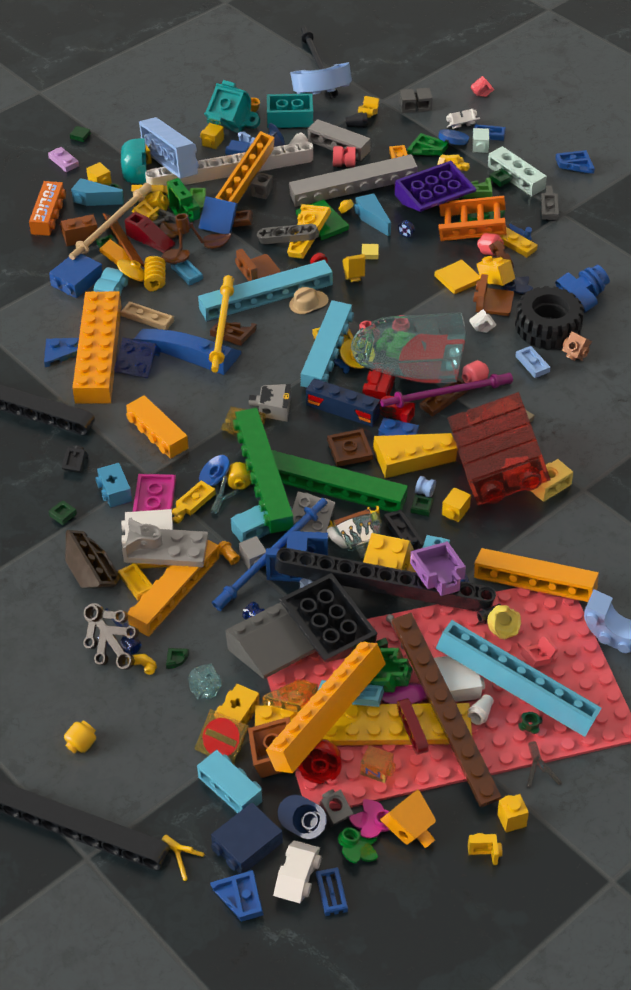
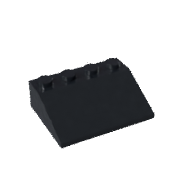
[279,573,378,662]

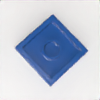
[199,196,238,234]

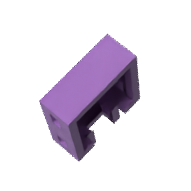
[410,541,466,596]

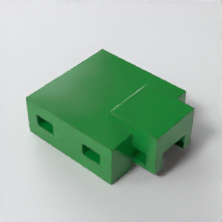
[167,178,200,223]
[368,648,413,692]

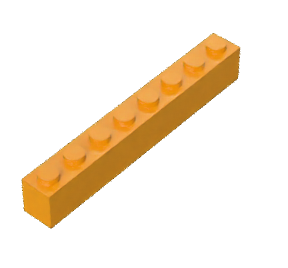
[266,642,386,773]

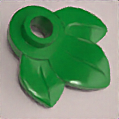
[338,828,378,864]

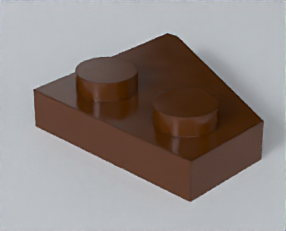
[210,322,257,346]

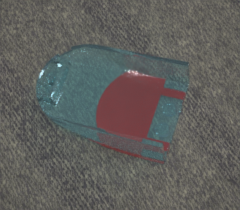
[351,312,467,383]

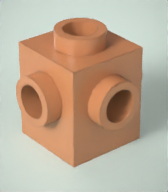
[562,331,592,361]

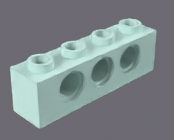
[488,146,547,196]

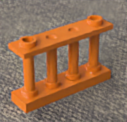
[439,196,507,241]

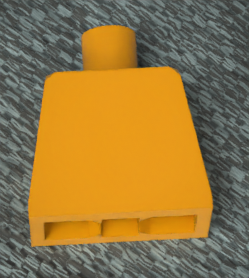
[380,789,436,848]

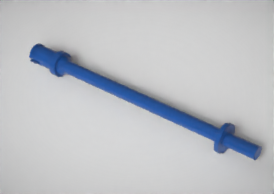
[212,498,328,611]

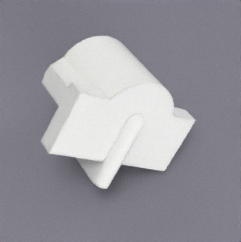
[469,309,496,333]

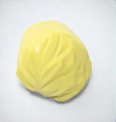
[487,605,521,640]

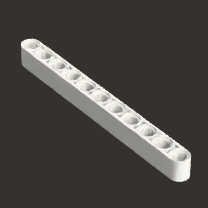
[146,142,313,186]

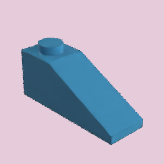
[71,178,125,206]
[354,193,391,236]

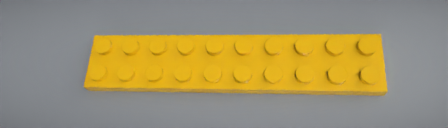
[255,703,472,746]

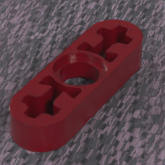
[397,698,429,755]

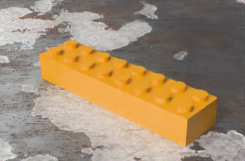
[73,291,122,404]

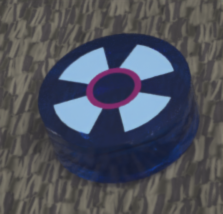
[398,220,415,237]

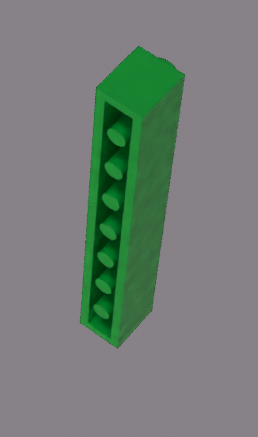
[233,408,294,533]
[272,450,408,512]

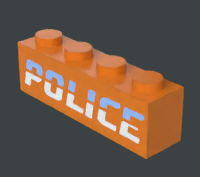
[29,181,66,236]

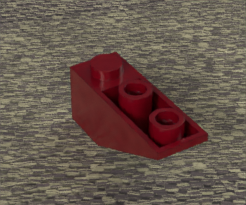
[125,212,175,253]

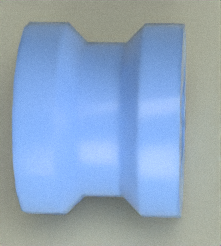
[415,476,436,498]

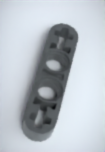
[257,224,319,244]

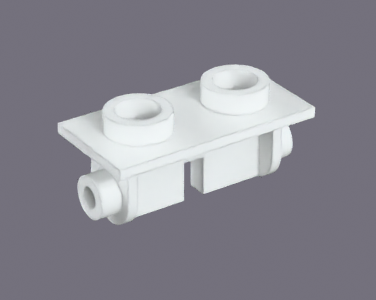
[446,109,480,129]

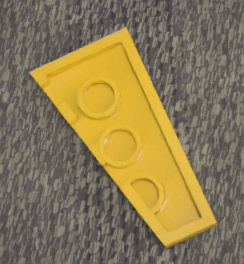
[287,204,331,259]

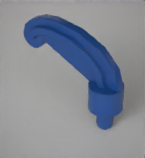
[334,358,349,373]

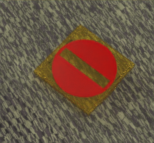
[194,709,248,764]

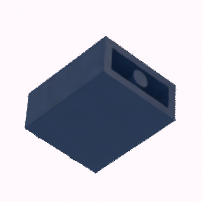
[211,802,283,874]

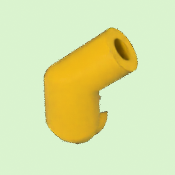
[127,654,157,675]

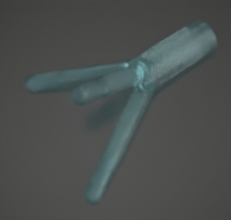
[211,476,241,514]

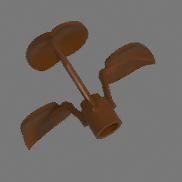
[160,213,232,264]

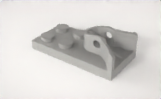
[122,517,208,567]

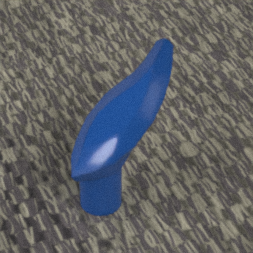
[509,223,532,240]

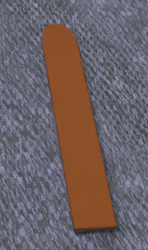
[102,213,144,267]

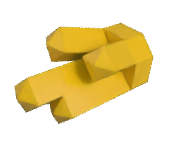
[438,154,470,171]

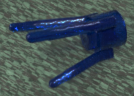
[97,608,142,655]

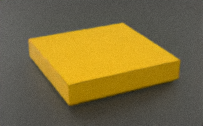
[434,260,481,295]

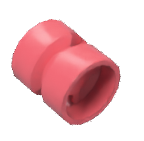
[333,146,356,168]

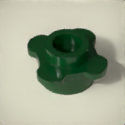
[518,712,542,734]

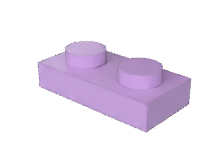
[48,147,79,172]

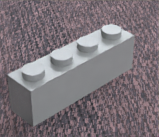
[308,119,371,161]

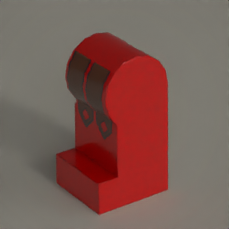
[380,396,415,423]

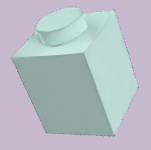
[472,128,489,153]

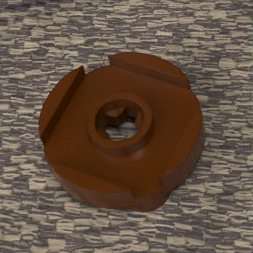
[489,240,514,268]

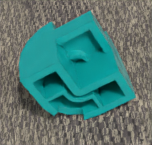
[121,138,147,184]

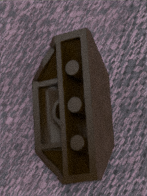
[65,530,121,588]

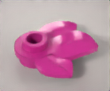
[349,799,390,838]

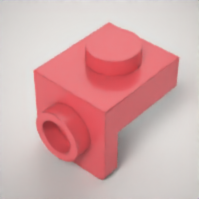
[520,636,558,668]

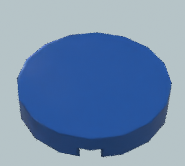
[438,129,470,145]

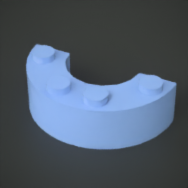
[290,62,352,94]
[584,589,631,653]

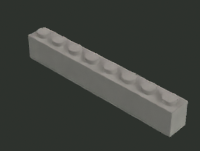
[289,154,418,207]

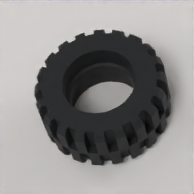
[515,286,584,350]

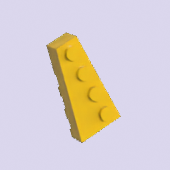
[373,433,458,479]

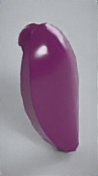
[381,683,428,704]

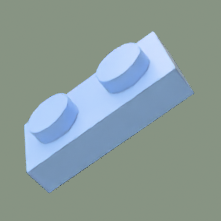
[515,346,550,378]

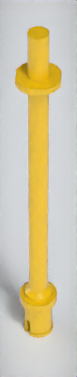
[209,275,234,373]

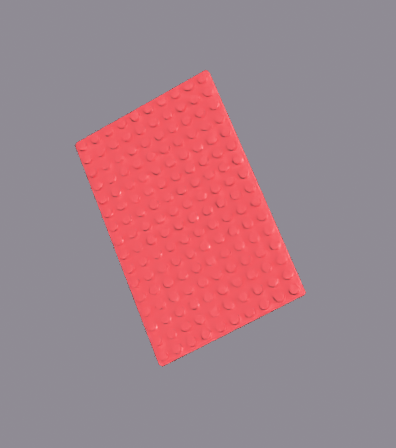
[267,587,631,811]

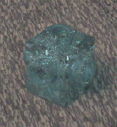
[187,663,222,700]

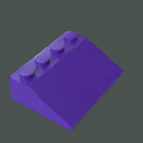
[395,161,476,212]

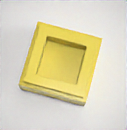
[362,244,379,259]

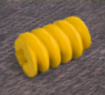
[144,256,166,291]

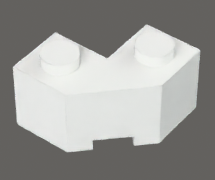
[273,840,322,903]

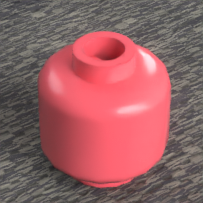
[478,233,504,256]
[462,360,489,383]

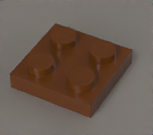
[327,429,373,467]

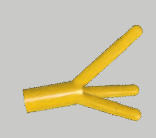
[161,835,205,881]

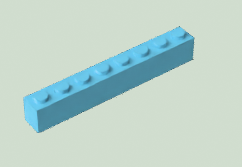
[198,260,333,321]
[436,620,602,737]

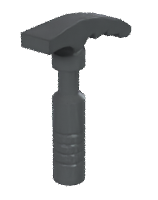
[152,209,176,226]

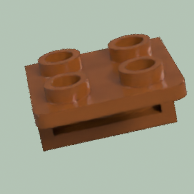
[235,249,281,281]
[473,274,514,316]

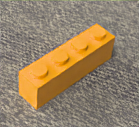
[126,395,189,459]

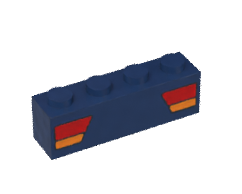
[306,378,380,427]

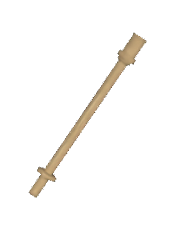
[69,183,152,260]

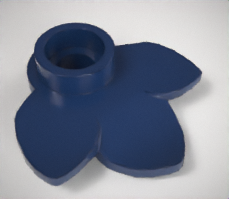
[501,276,533,294]

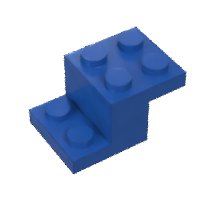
[266,531,328,582]

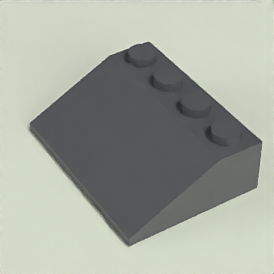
[225,602,316,679]

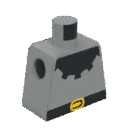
[249,384,291,421]

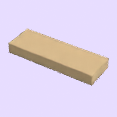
[121,301,174,330]

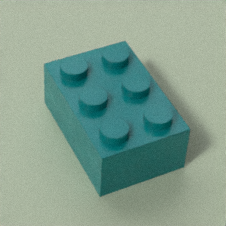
[267,93,313,128]

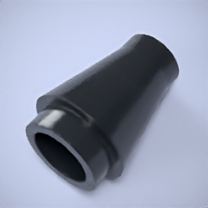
[345,111,368,127]

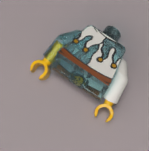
[326,506,382,559]

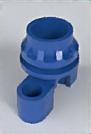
[555,265,610,313]

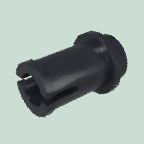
[477,604,501,624]

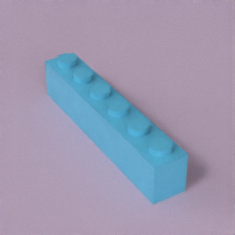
[301,300,354,387]

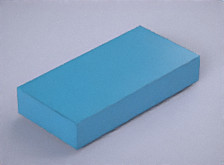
[171,259,203,285]

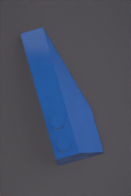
[133,329,242,375]

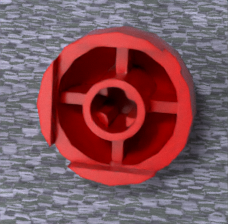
[298,739,342,784]

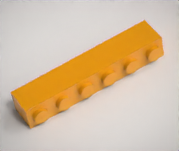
[215,131,275,203]
[128,540,220,637]
[474,548,599,602]

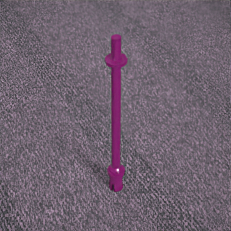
[380,372,513,408]

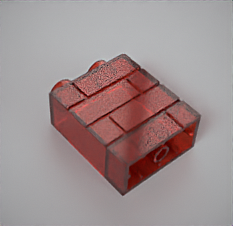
[448,392,551,506]

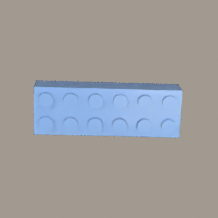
[139,117,199,179]

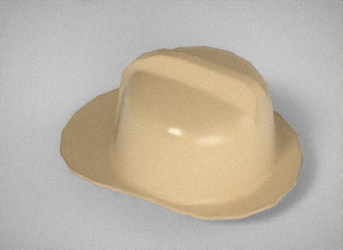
[289,287,328,314]

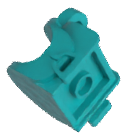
[204,80,261,133]

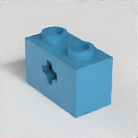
[95,463,132,508]

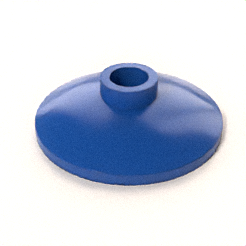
[199,455,230,487]

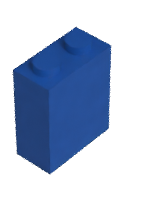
[49,254,103,298]

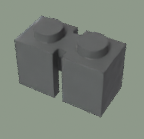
[399,88,432,113]

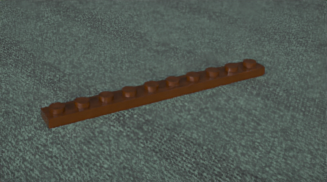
[392,613,501,808]

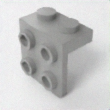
[292,492,335,533]

